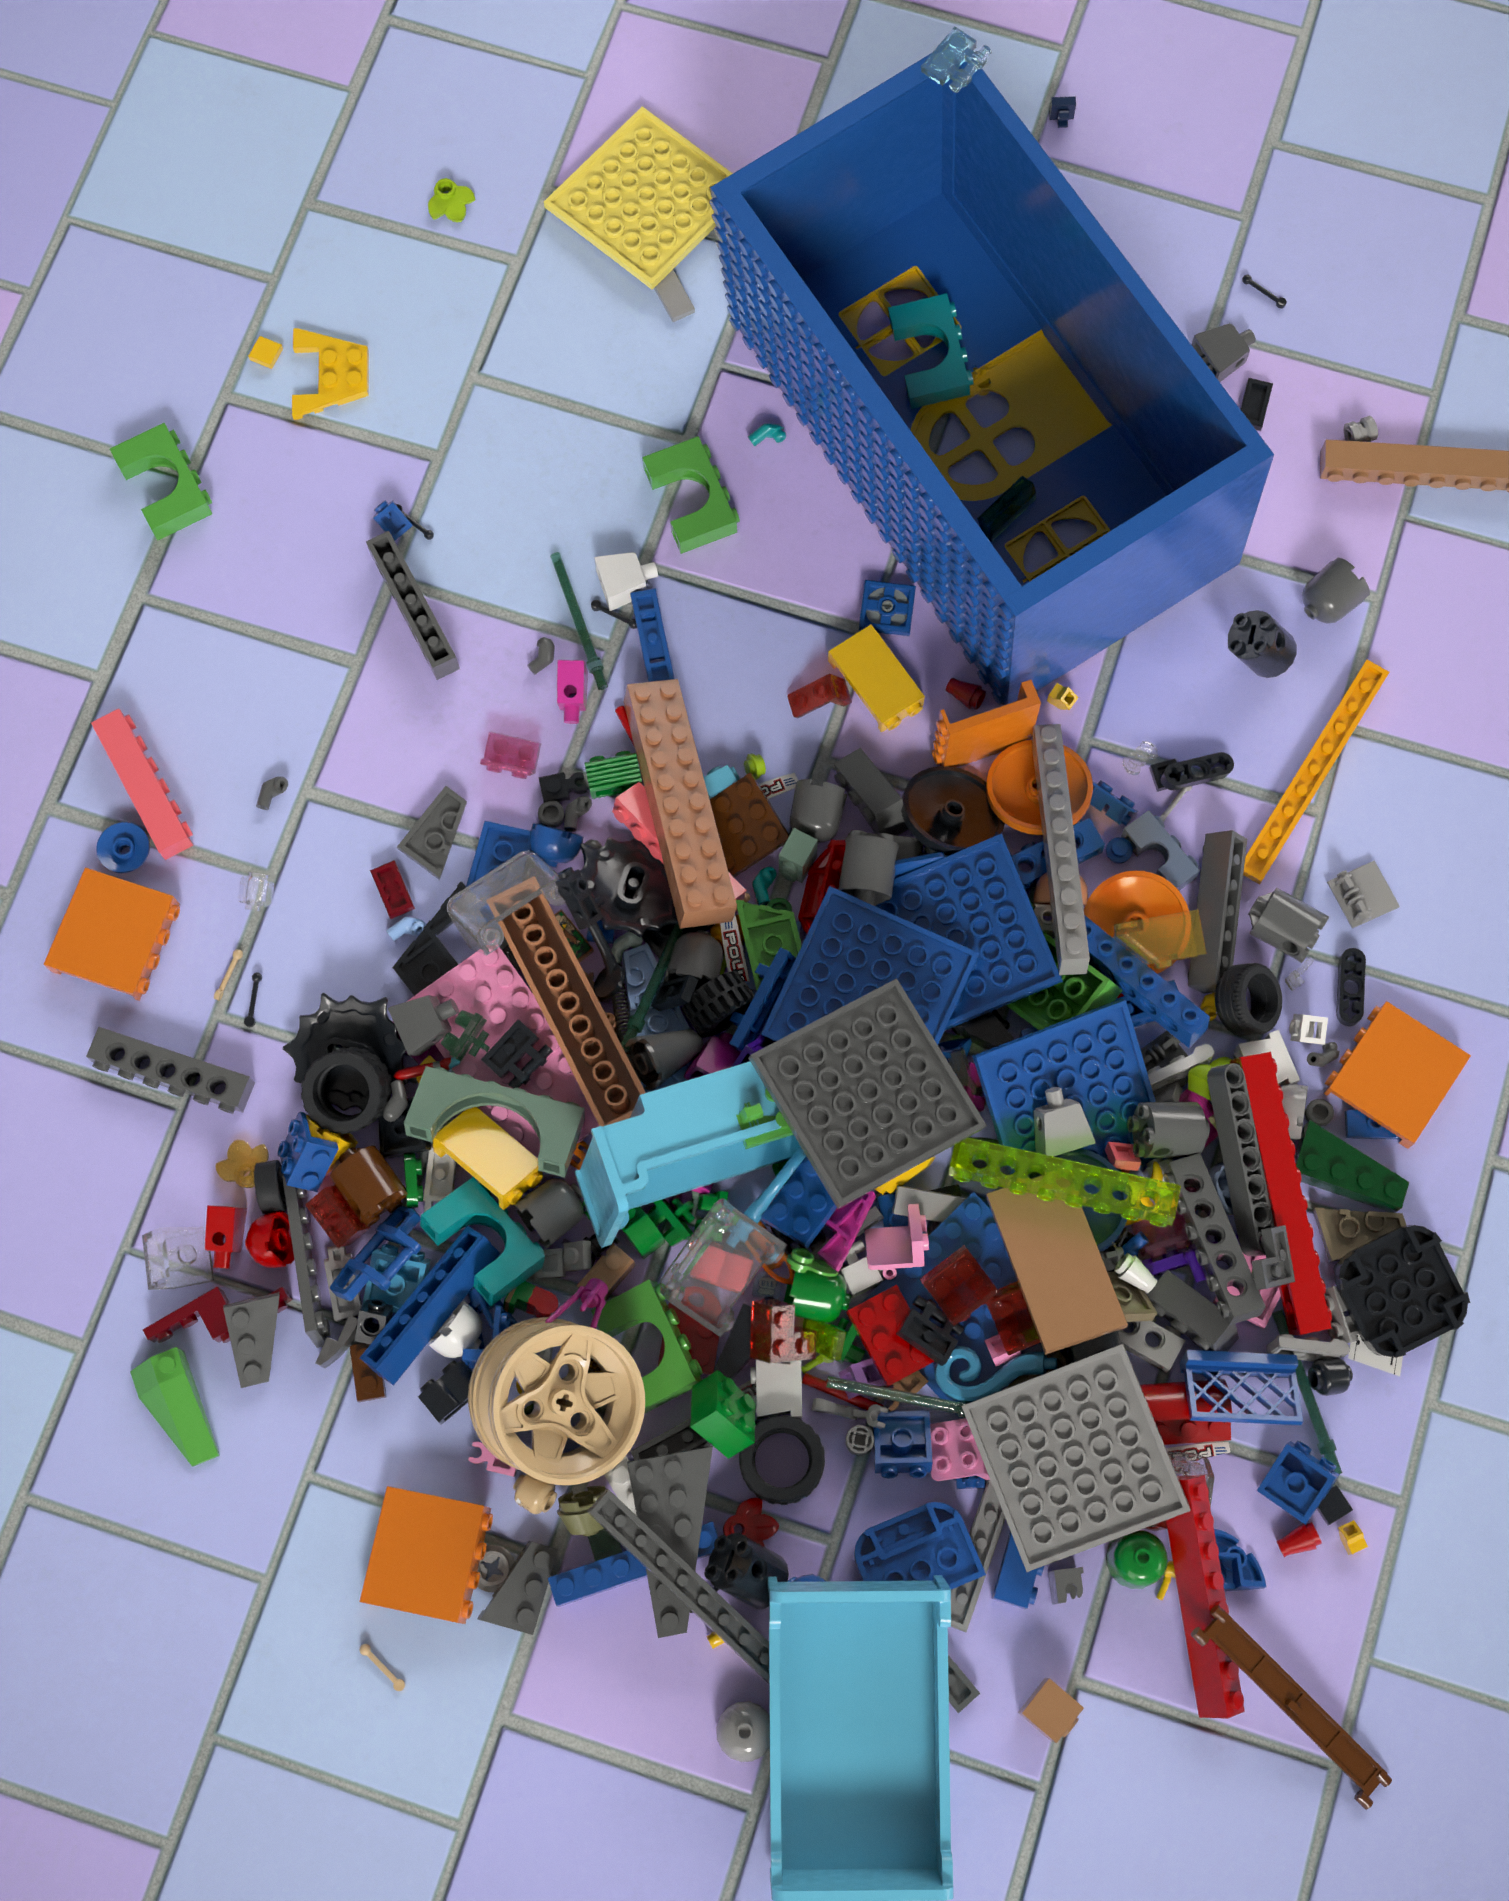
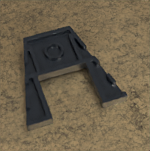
[392,881,521,996]

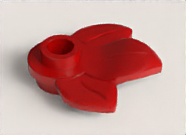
[723,1498,779,1547]

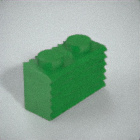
[584,751,642,799]

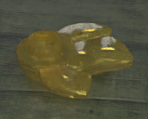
[215,1139,269,1188]

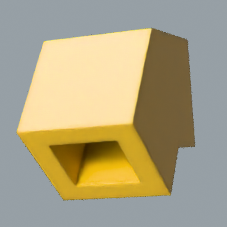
[1047,683,1079,710]
[1338,1520,1368,1555]

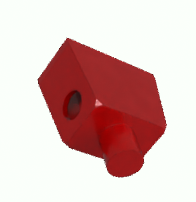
[205,1205,247,1269]

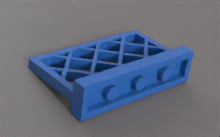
[1179,1350,1304,1425]

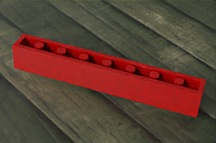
[1166,1475,1245,1719]

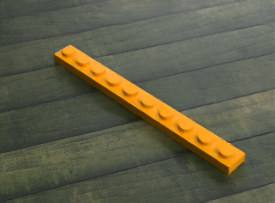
[1243,659,1390,885]

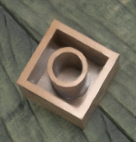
[1018,1678,1084,1743]

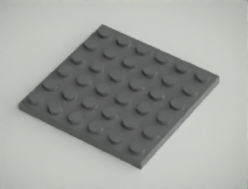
[749,979,987,1209]

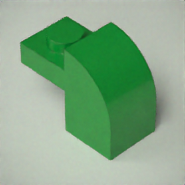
[622,1207,665,1259]

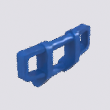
[330,1206,422,1301]

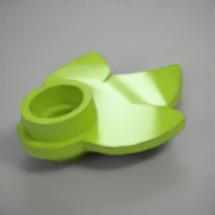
[428,178,476,222]

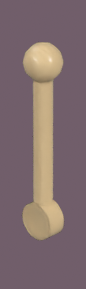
[214,949,243,1001]
[359,1644,405,1691]

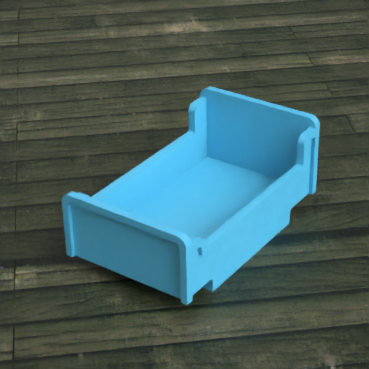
[575,1062,801,1248]
[768,1575,954,1901]

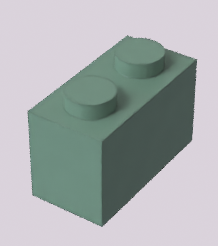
[779,828,818,883]

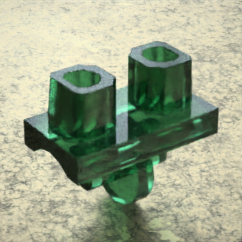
[441,1010,490,1062]

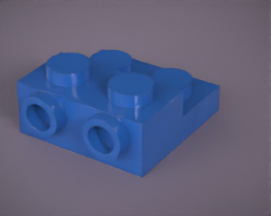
[873,1411,933,1479]
[1257,1440,1340,1525]

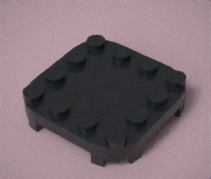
[1333,1225,1471,1358]

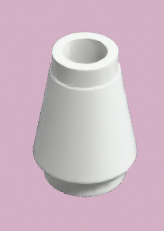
[1114,1253,1157,1293]

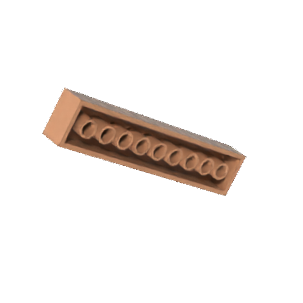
[623,679,737,929]
[487,878,646,1127]

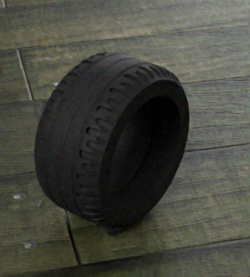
[1215,963,1282,1036]

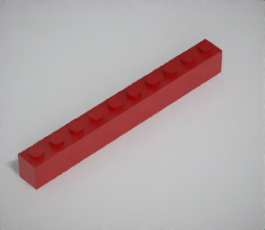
[1230,1052,1332,1335]

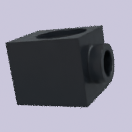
[355,1299,394,1344]

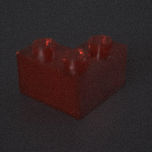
[750,1299,817,1364]

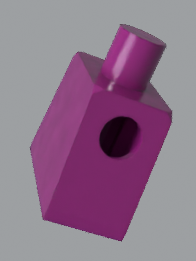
[684,1033,741,1080]

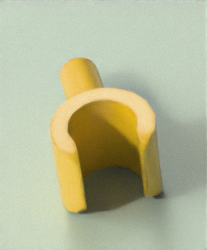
[1156,1561,1176,1601]

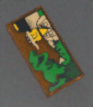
[554,909,594,963]

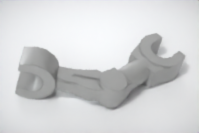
[811,1398,888,1429]

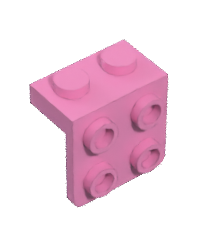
[865,1204,929,1270]
[930,1418,990,1481]

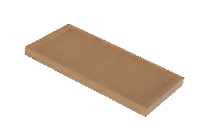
[986,1168,1128,1354]

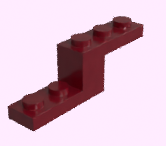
[142,1287,292,1343]

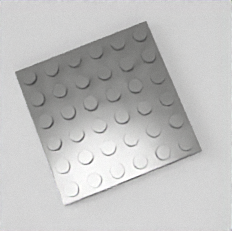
[962,1344,1191,1572]

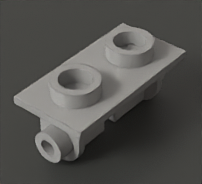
[1324,1286,1359,1343]

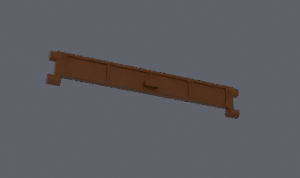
[1191,1605,1392,1810]

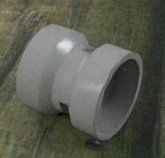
[1343,416,1378,442]
[845,1425,874,1456]

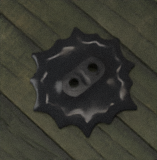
[580,837,679,937]
[283,993,408,1111]

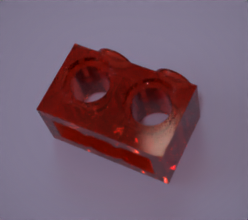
[305,1185,371,1248]

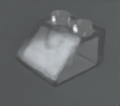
[142,1227,214,1290]

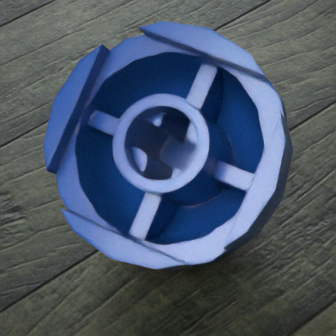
[529,823,584,868]

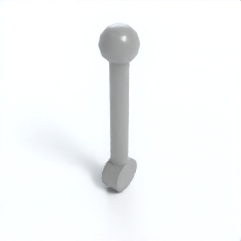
[1159,786,1192,822]

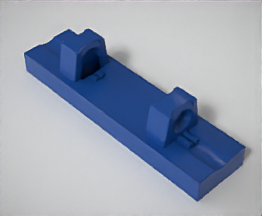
[630,588,674,682]
[729,947,796,1052]

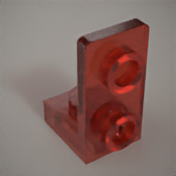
[787,673,852,718]

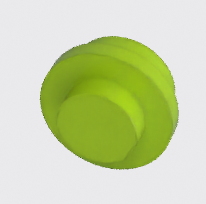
[744,753,766,779]

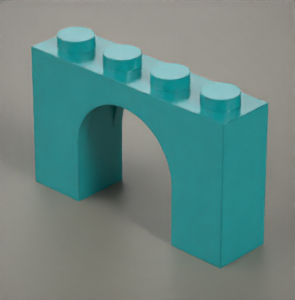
[888,293,974,409]
[420,1177,545,1306]

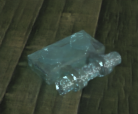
[921,27,992,93]

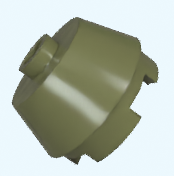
[557,1486,606,1536]

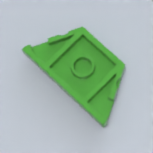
[736,900,802,991]

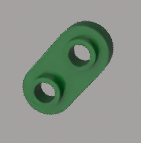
[404,1153,423,1208]

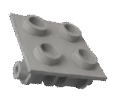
[1327,860,1400,929]

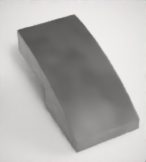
[316,1315,358,1368]

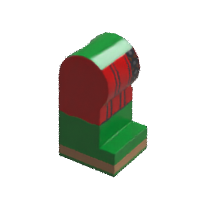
[503,1281,559,1318]

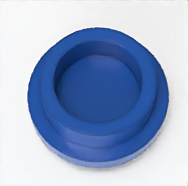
[1106,837,1133,864]

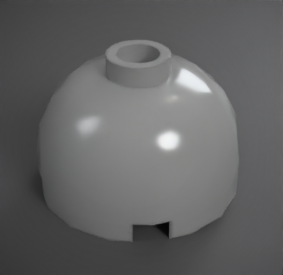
[1281,1084,1308,1140]
[716,1701,770,1762]

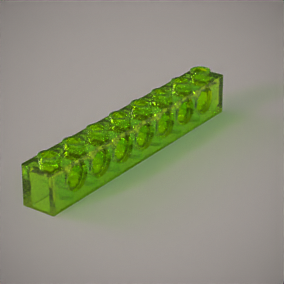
[949,1138,1181,1227]

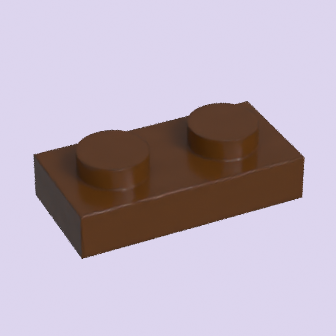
[349,1343,387,1403]

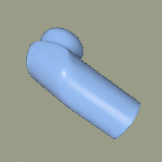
[386,917,426,941]

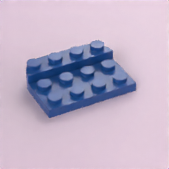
[854,1502,986,1590]

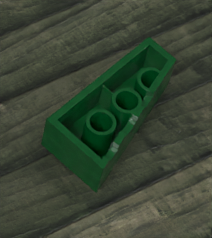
[1294,1120,1409,1213]

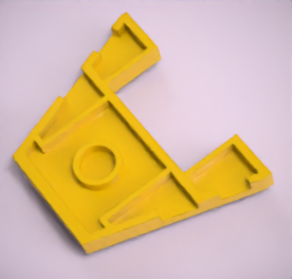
[292,328,369,420]

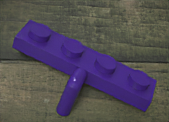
[1141,1234,1240,1283]

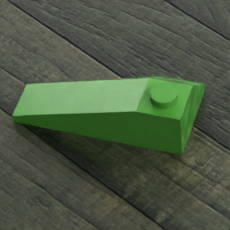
[130,1347,220,1467]

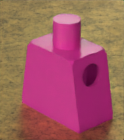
[557,660,588,724]

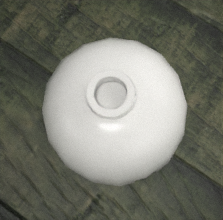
[428,1301,482,1358]

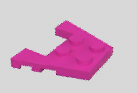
[771,1190,876,1271]

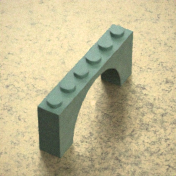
[404,1066,585,1178]

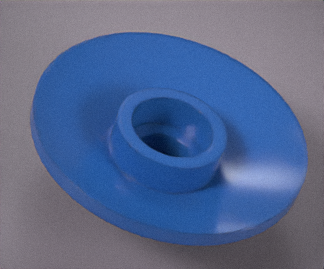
[96,822,150,873]

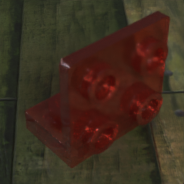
[920,1245,999,1326]
[983,1281,1040,1355]

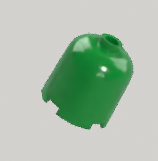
[782,1270,851,1323]
[1107,1530,1168,1589]

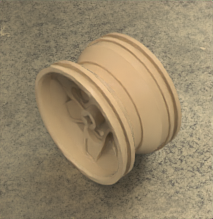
[468,1317,645,1485]

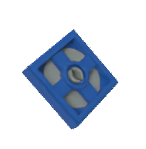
[859,580,916,637]

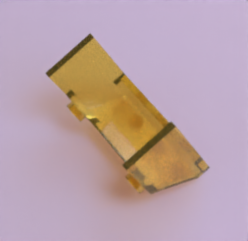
[1110,910,1206,970]

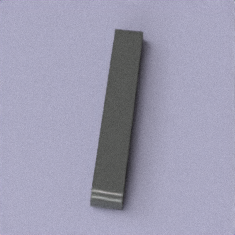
[1207,1063,1275,1257]

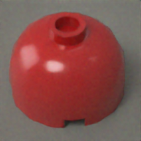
[245,1212,294,1268]

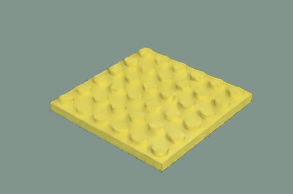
[544,106,733,290]

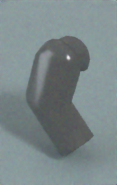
[383,1080,408,1122]

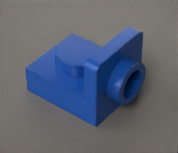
[373,500,413,541]

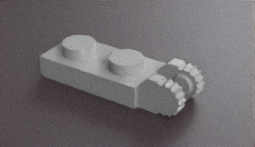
[1266,1334,1350,1362]

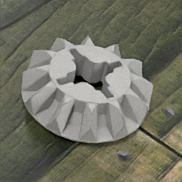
[477,1545,515,1593]

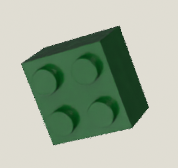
[690,1370,756,1459]

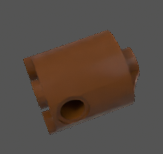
[330,1145,407,1227]

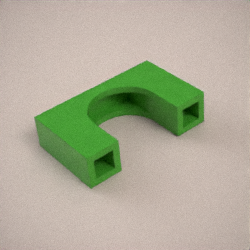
[110,423,212,541]
[642,436,740,554]
[591,1279,703,1414]

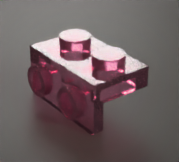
[480,731,541,779]
[1131,1209,1193,1258]

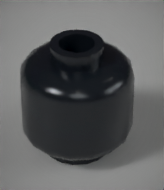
[1308,1357,1353,1396]

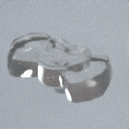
[1123,741,1158,775]

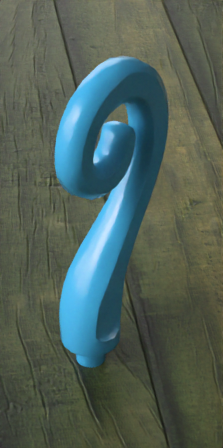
[726,1148,806,1249]
[935,1346,1057,1402]

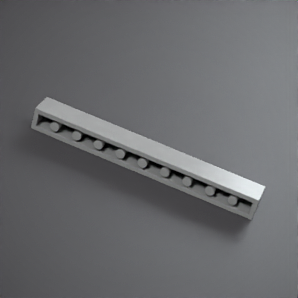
[1032,724,1090,975]

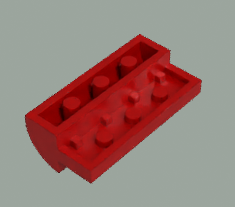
[1140,1379,1232,1445]

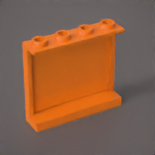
[932,680,1041,768]
[43,867,180,1001]
[1324,1001,1471,1149]
[359,1486,493,1624]

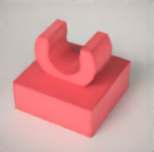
[1105,1142,1141,1174]

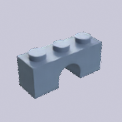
[1121,810,1200,891]

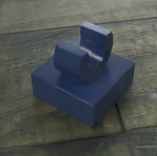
[1049,96,1076,128]

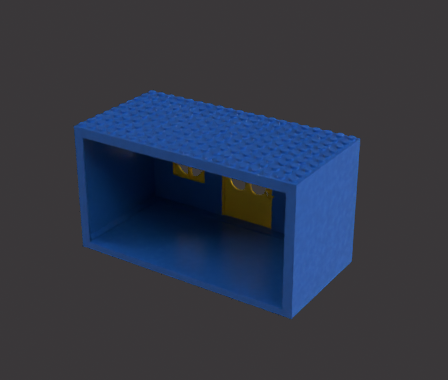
[709,37,1274,706]

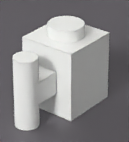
[840,1240,883,1299]

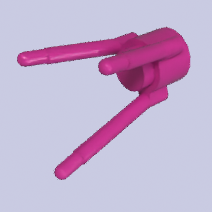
[545,1278,608,1329]

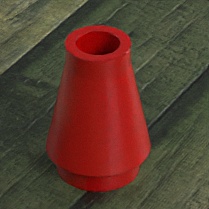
[946,678,986,710]
[1276,1522,1322,1557]

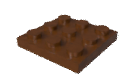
[710,773,790,878]

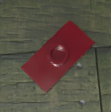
[370,860,415,919]

